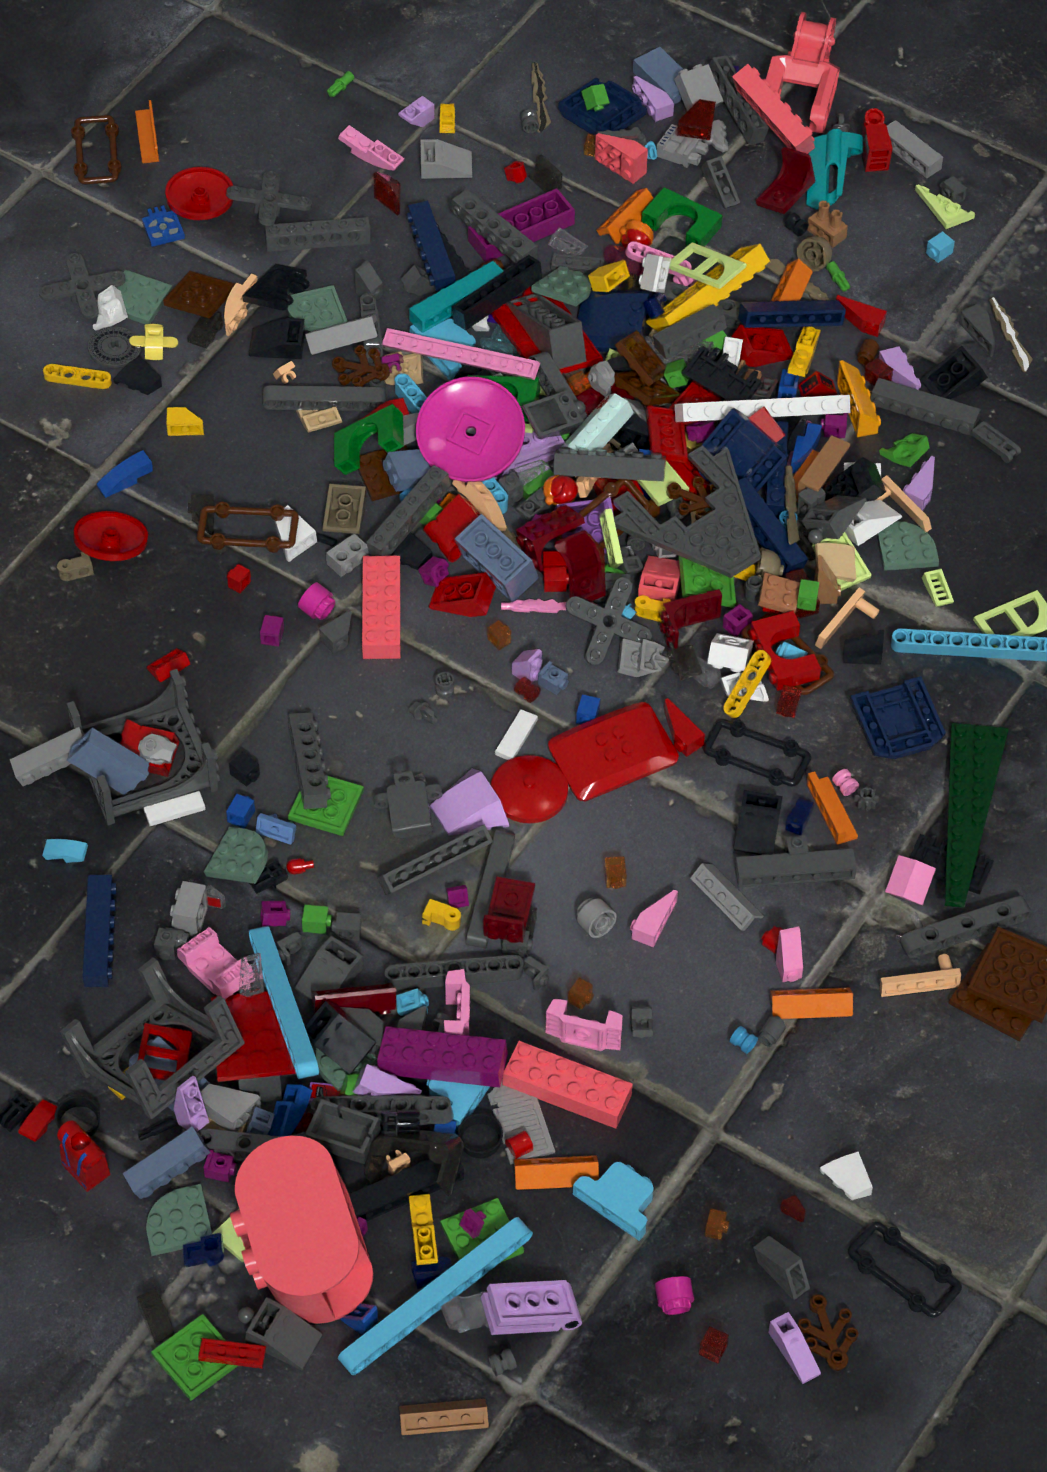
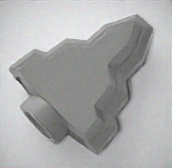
[693,119,728,153]

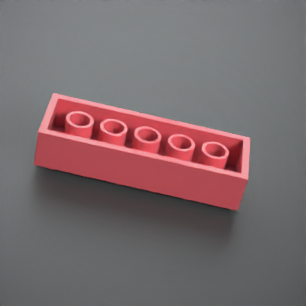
[732,64,815,154]
[362,556,401,659]
[502,1041,633,1129]

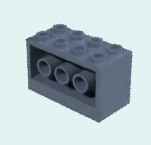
[455,514,539,602]

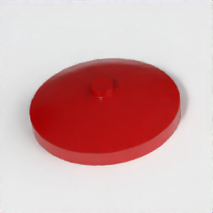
[165,167,234,220]
[73,511,148,561]
[491,755,568,823]

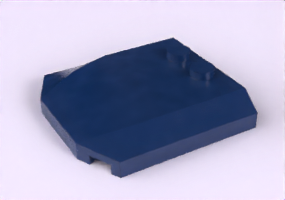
[558,78,647,137]
[578,291,653,352]
[698,408,789,493]
[850,676,946,759]

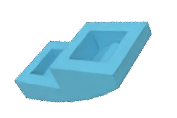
[42,839,88,863]

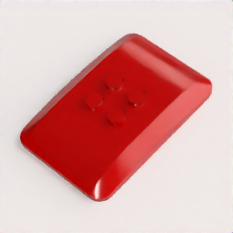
[548,702,679,801]

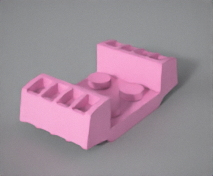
[177,927,255,1000]
[444,969,470,1036]
[545,999,623,1051]

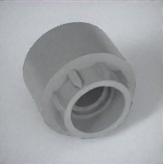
[577,898,617,938]

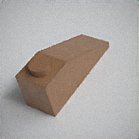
[814,555,841,604]

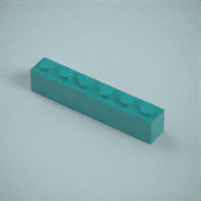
[409,261,504,333]

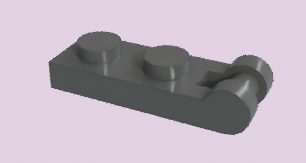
[597,127,647,144]
[971,421,1021,463]

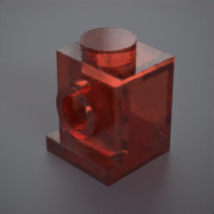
[776,685,802,718]

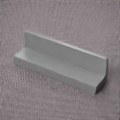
[305,314,378,355]
[690,863,764,931]

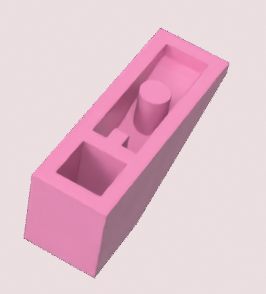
[630,890,678,947]
[776,926,803,982]

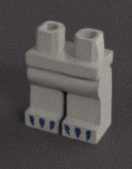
[657,124,708,168]

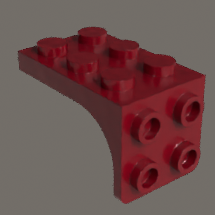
[756,147,816,214]
[516,505,585,572]
[555,530,606,602]
[659,589,722,653]
[483,876,535,943]

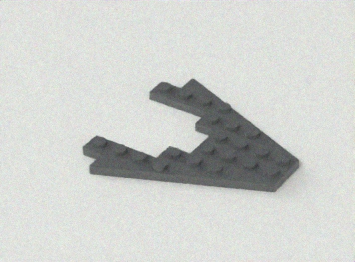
[613,445,761,578]

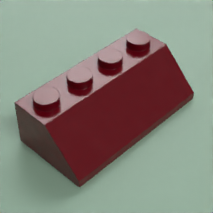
[311,983,396,1016]

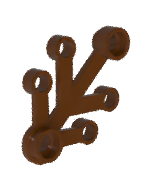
[332,345,390,387]
[666,476,718,520]
[798,1294,858,1371]

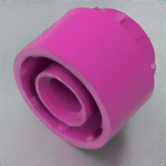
[298,582,335,620]
[655,1276,694,1315]

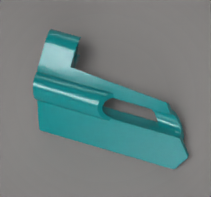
[806,129,863,210]

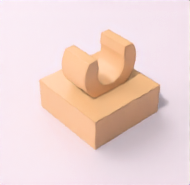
[273,361,296,384]
[386,1150,411,1176]

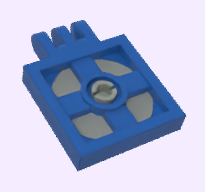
[142,205,185,247]

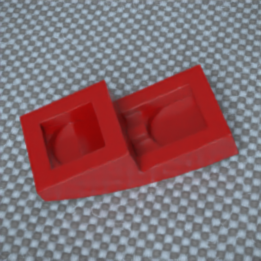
[18,1099,57,1142]

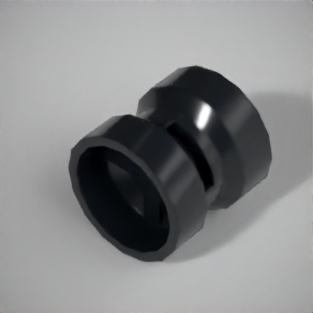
[785,213,809,236]

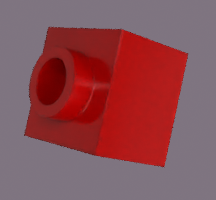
[227,564,251,594]

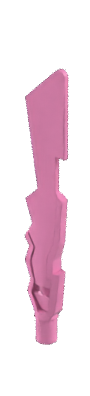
[501,599,597,613]

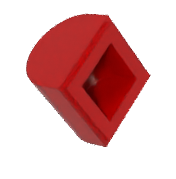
[505,1131,533,1159]

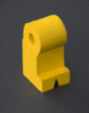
[440,104,455,133]
[635,595,671,623]
[422,899,461,931]

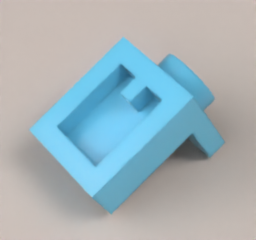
[776,641,808,659]
[396,988,429,1016]

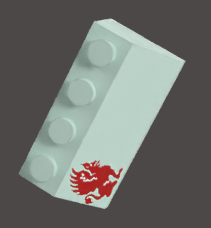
[561,393,634,452]

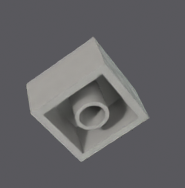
[170,881,208,938]

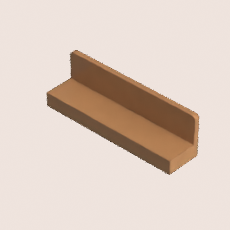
[797,435,850,495]
[399,1399,489,1435]

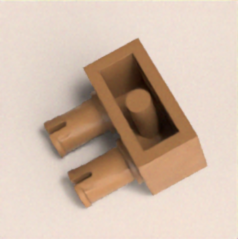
[807,201,848,248]

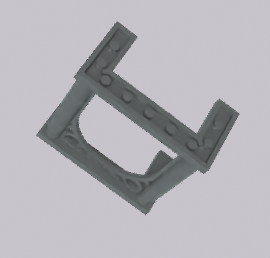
[67,669,220,825]
[60,958,245,1120]

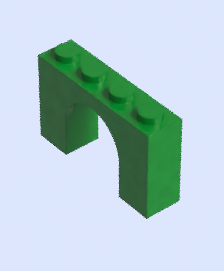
[642,187,722,247]
[468,375,541,421]
[334,404,404,475]

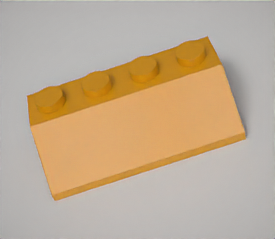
[837,360,881,437]

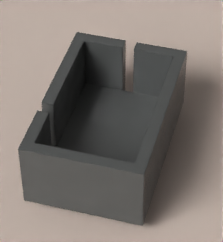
[305,1099,381,1164]

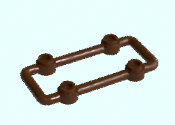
[71,115,122,185]
[555,479,650,549]
[197,502,299,553]
[741,613,834,695]

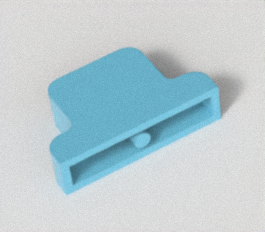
[410,319,476,381]
[426,1080,490,1131]
[573,1162,654,1241]

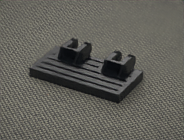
[243,264,310,311]
[682,345,762,401]
[909,834,994,895]

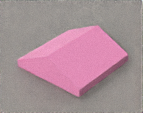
[885,855,936,906]

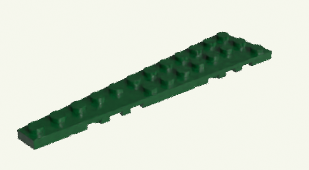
[944,723,1009,908]

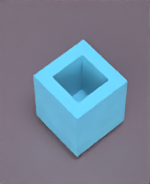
[926,231,955,263]

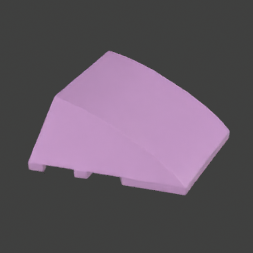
[430,768,509,836]

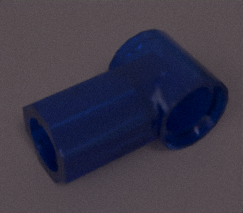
[642,292,667,319]

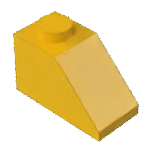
[588,260,630,292]
[167,407,204,436]

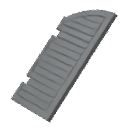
[487,1079,555,1164]

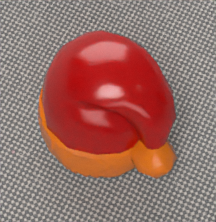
[620,220,654,253]
[543,475,578,506]

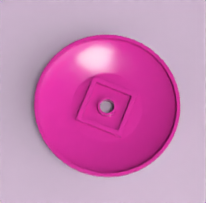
[416,377,525,483]

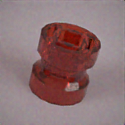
[514,677,541,703]

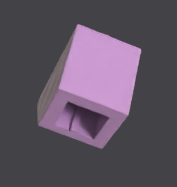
[398,96,434,127]
[512,649,542,685]

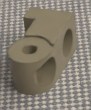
[57,552,94,581]

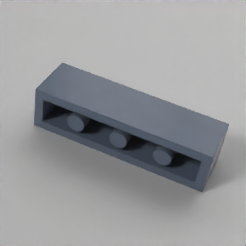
[123,1127,211,1199]

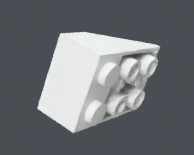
[845,500,902,546]

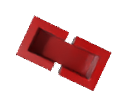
[543,551,569,592]

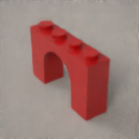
[748,611,821,691]

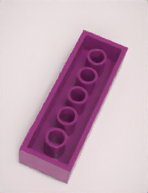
[468,188,575,262]
[377,1026,508,1088]

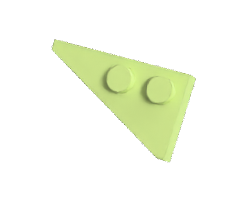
[915,184,975,229]

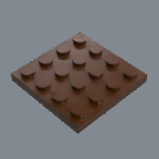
[967,927,1047,1023]
[949,943,1034,1042]

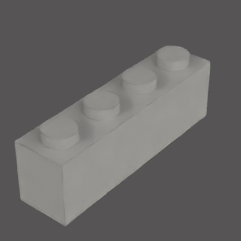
[887,120,943,178]
[10,727,85,786]

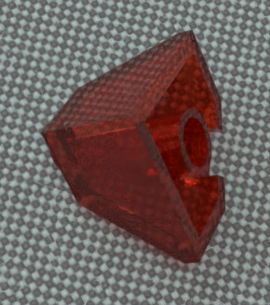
[373,172,401,216]

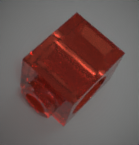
[864,358,893,386]
[699,1326,729,1364]

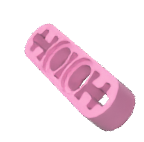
[625,242,692,278]

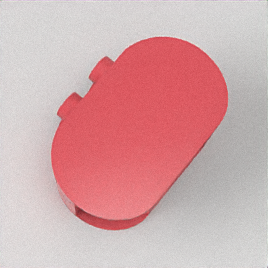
[230,1136,373,1324]

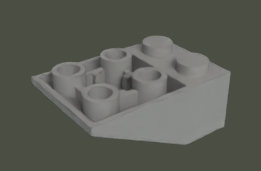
[420,139,472,179]

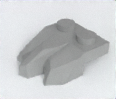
[617,638,669,677]

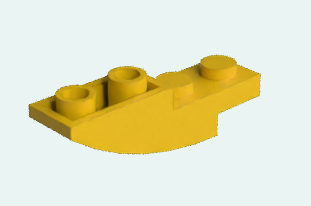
[787,326,821,377]
[409,1194,438,1265]

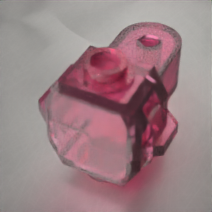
[604,245,644,284]

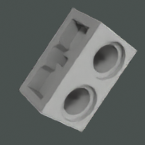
[326,534,369,577]

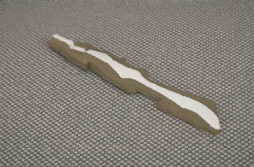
[989,297,1033,372]

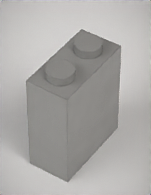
[674,64,724,116]

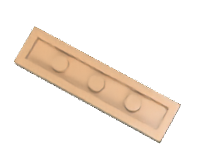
[876,475,932,532]
[815,587,880,649]
[880,954,961,997]

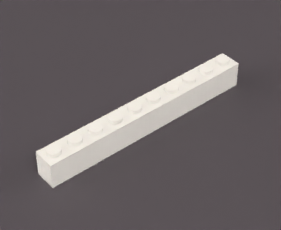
[675,395,850,422]

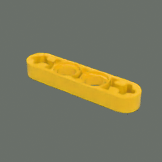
[43,364,112,389]
[724,650,771,718]

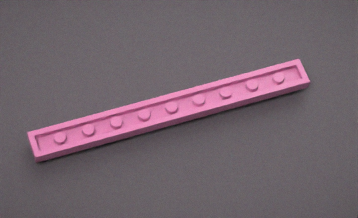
[382,328,540,380]

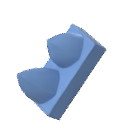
[255,813,296,845]

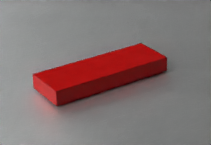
[198,1338,266,1369]

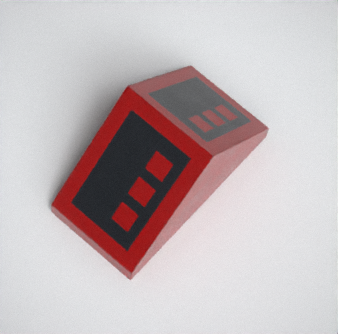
[798,371,837,397]

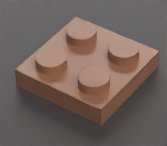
[758,573,800,613]

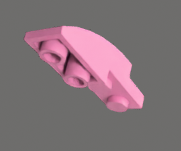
[338,125,405,171]

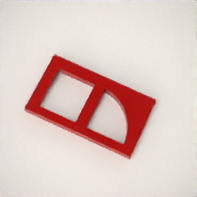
[137,1023,193,1081]

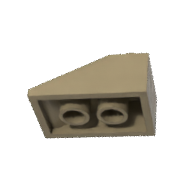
[323,484,367,534]

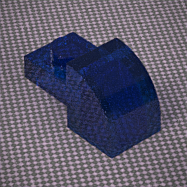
[183,1233,224,1267]

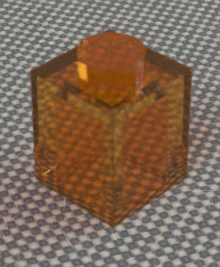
[604,856,627,889]

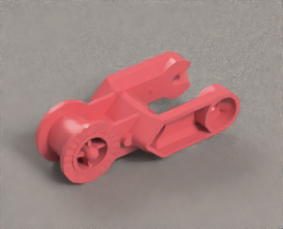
[766,12,840,134]

